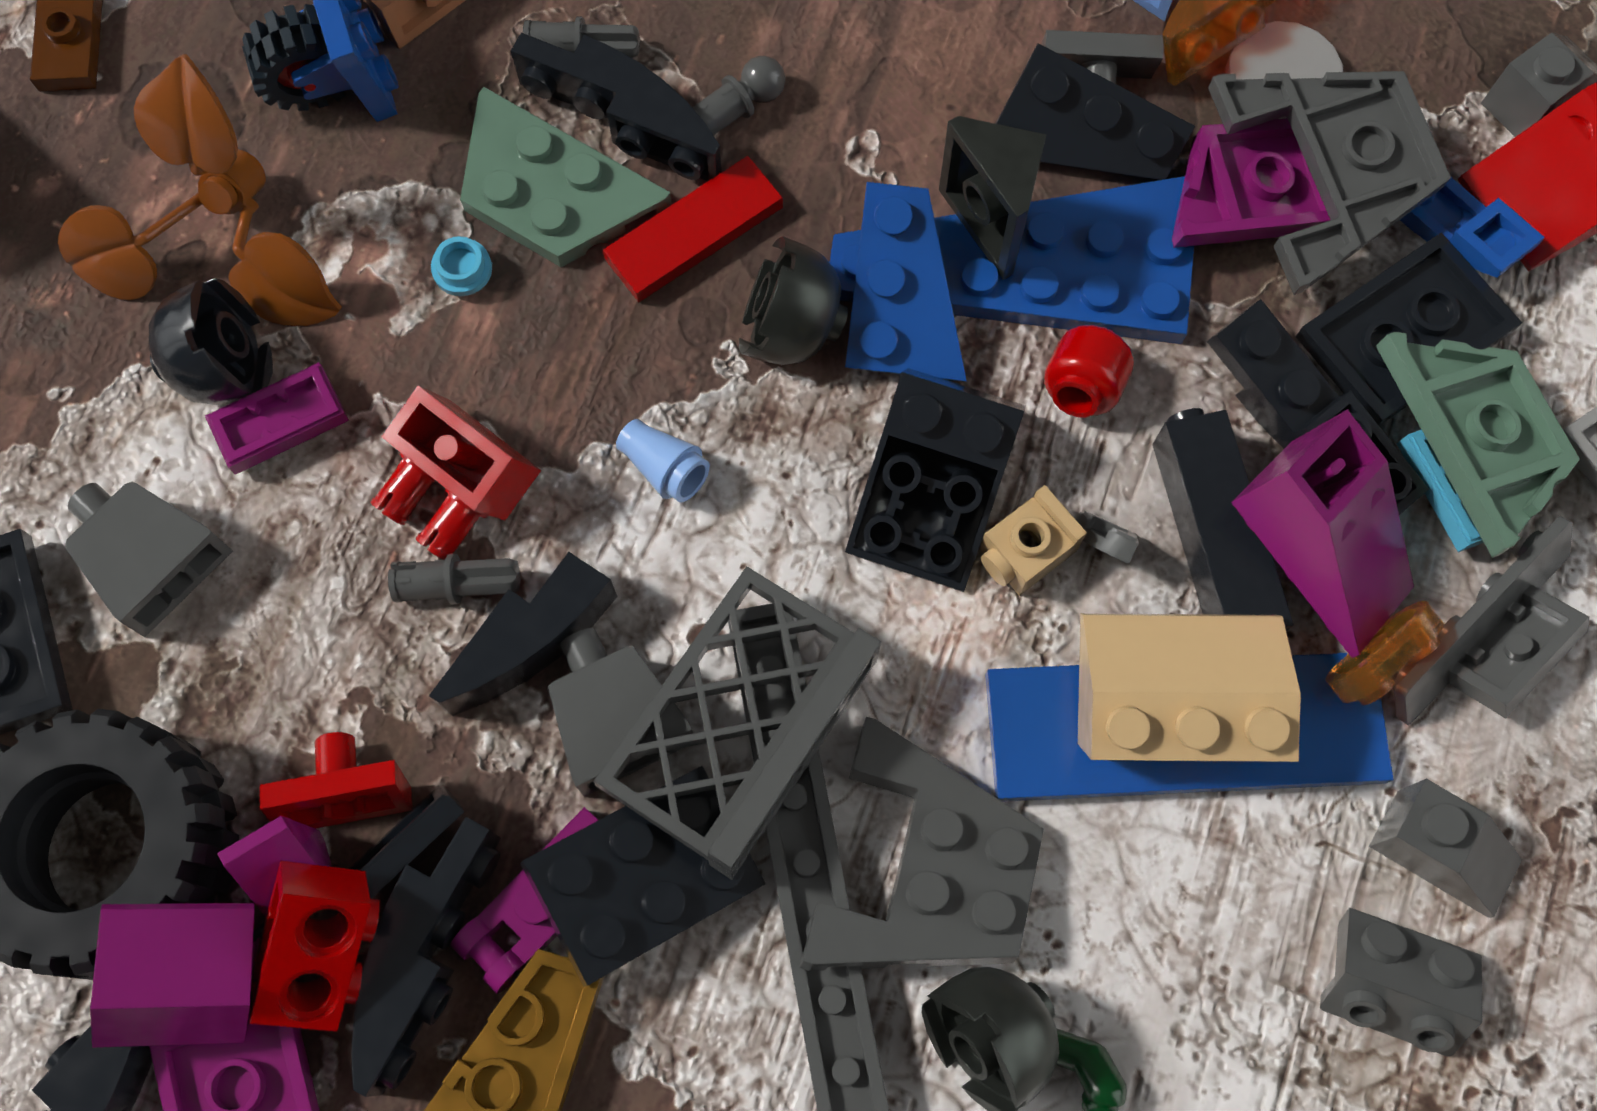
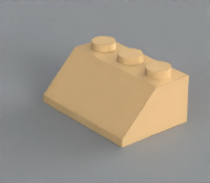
[1078,613,1301,762]

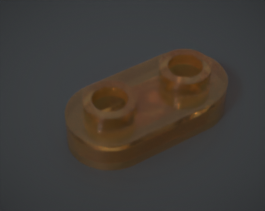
[1325,601,1444,705]

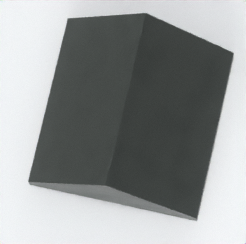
[939,116,1046,280]

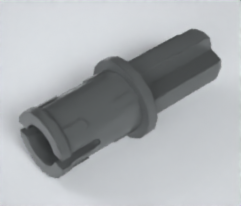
[523,16,640,58]
[388,553,521,605]

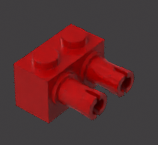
[371,385,542,560]

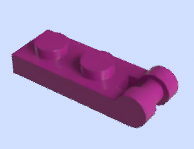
[450,807,598,994]

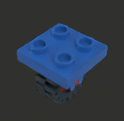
[242,0,399,122]

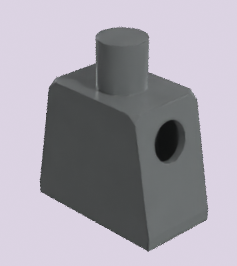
[65,481,233,637]
[548,628,693,797]

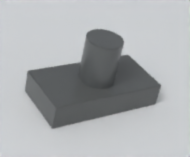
[1041,30,1164,84]

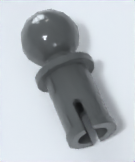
[692,56,786,135]

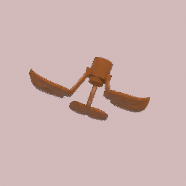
[58,54,342,326]

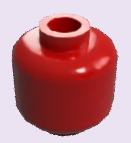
[1044,325,1134,418]

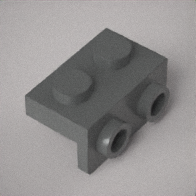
[1320,907,1482,1056]

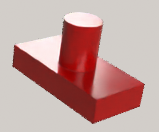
[260,732,413,829]

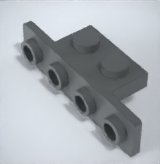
[1393,516,1589,725]

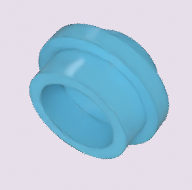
[431,236,492,296]

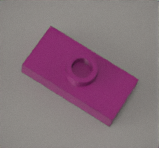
[205,362,349,475]

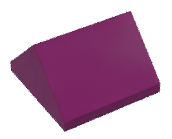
[90,903,254,1048]

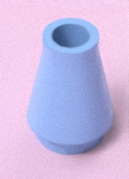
[616,419,710,502]

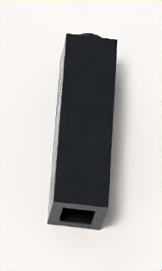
[1152,408,1294,632]

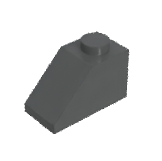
[1481,32,1597,137]
[1369,778,1522,918]

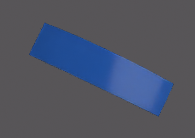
[1400,177,1545,278]

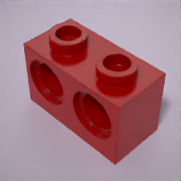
[249,860,379,1031]

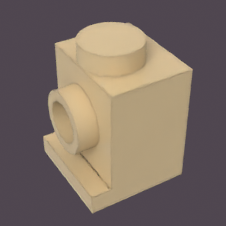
[979,485,1087,596]

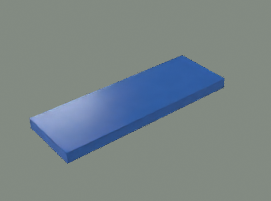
[985,652,1394,802]

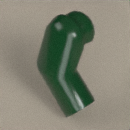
[1056,1028,1127,1111]

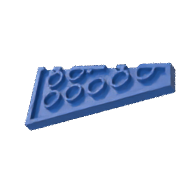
[829,176,1194,344]

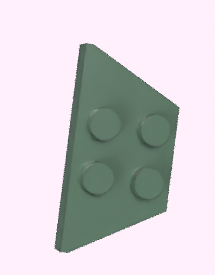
[460,87,672,267]
[1376,332,1580,558]

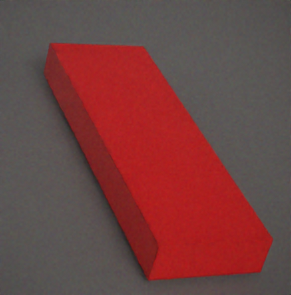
[603,156,783,303]

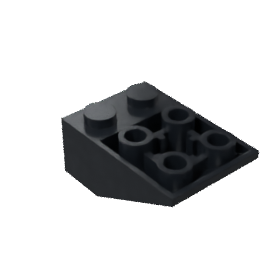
[845,368,1026,592]

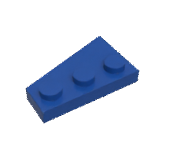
[845,182,967,381]

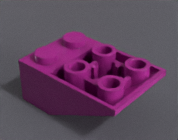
[1231,409,1414,658]

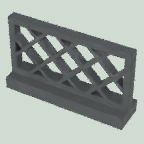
[594,566,881,880]

